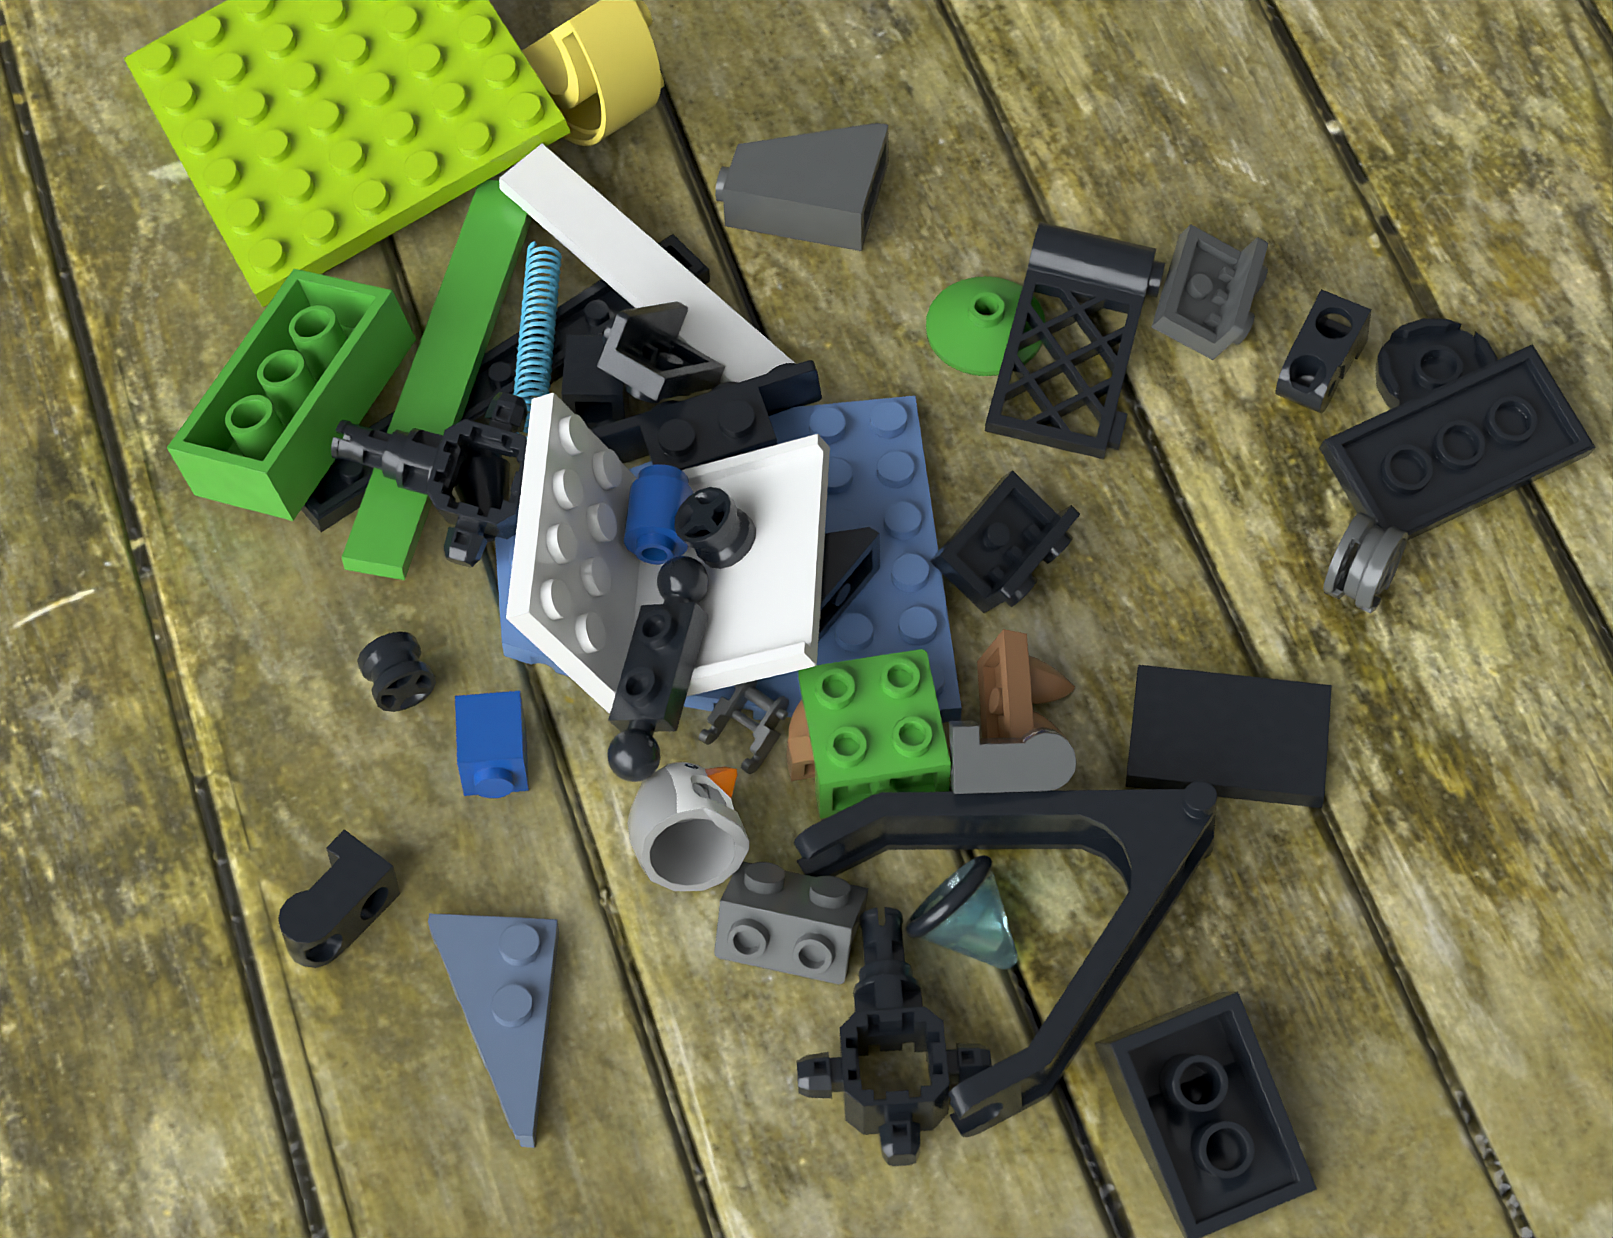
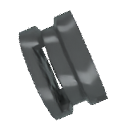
[1323,512,1408,614]

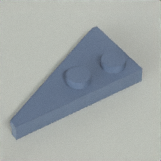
[428,913,559,1148]

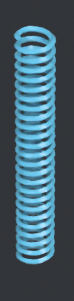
[513,241,562,438]

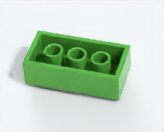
[167,269,416,521]

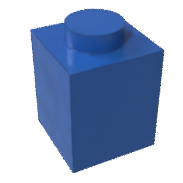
[455,691,529,798]

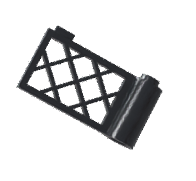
[984,222,1166,459]

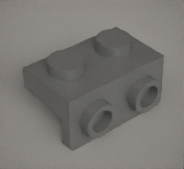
[1151,224,1268,360]
[714,862,869,984]

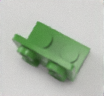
[798,649,951,819]

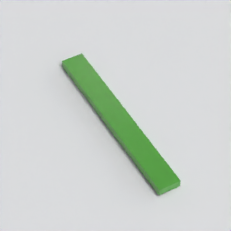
[342,179,532,580]

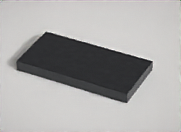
[1319,344,1596,541]

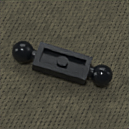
[607,556,709,782]

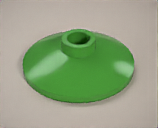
[926,276,1046,376]

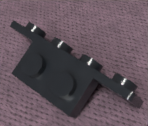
[590,360,822,470]

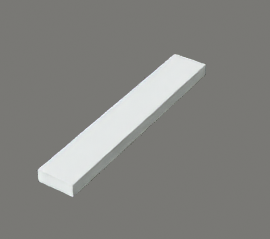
[499,144,796,384]

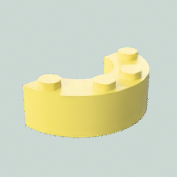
[522,0,664,146]

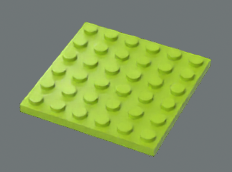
[124,0,571,307]

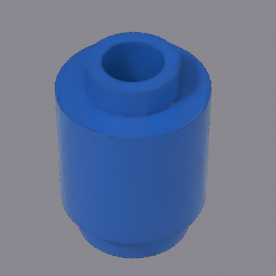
[624,465,693,565]

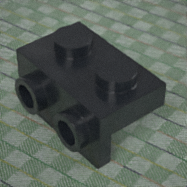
[597,301,726,403]
[930,470,1080,613]

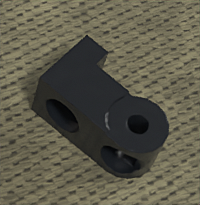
[1275,289,1371,413]
[278,829,400,968]

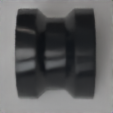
[674,487,756,569]
[357,631,436,712]

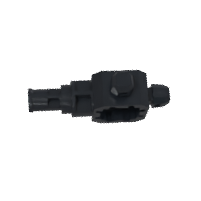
[331,392,528,568]
[796,907,992,1167]

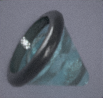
[905,855,1018,969]

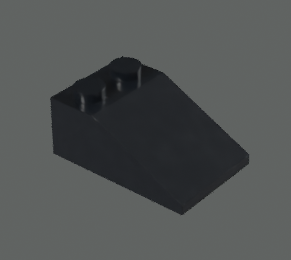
[1094,991,1317,1238]

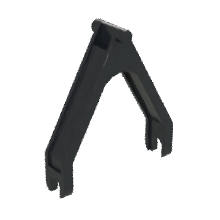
[794,781,1217,1137]

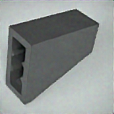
[715,123,889,251]

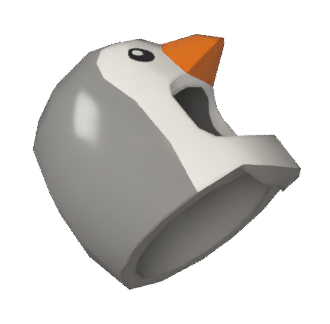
[627,762,750,891]

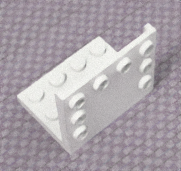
[506,393,830,714]

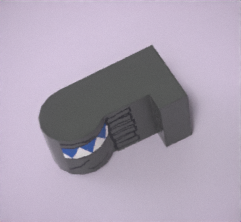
[949,720,1076,794]

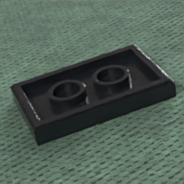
[1125,665,1332,808]

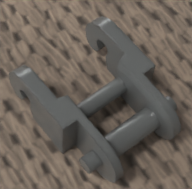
[699,680,789,774]

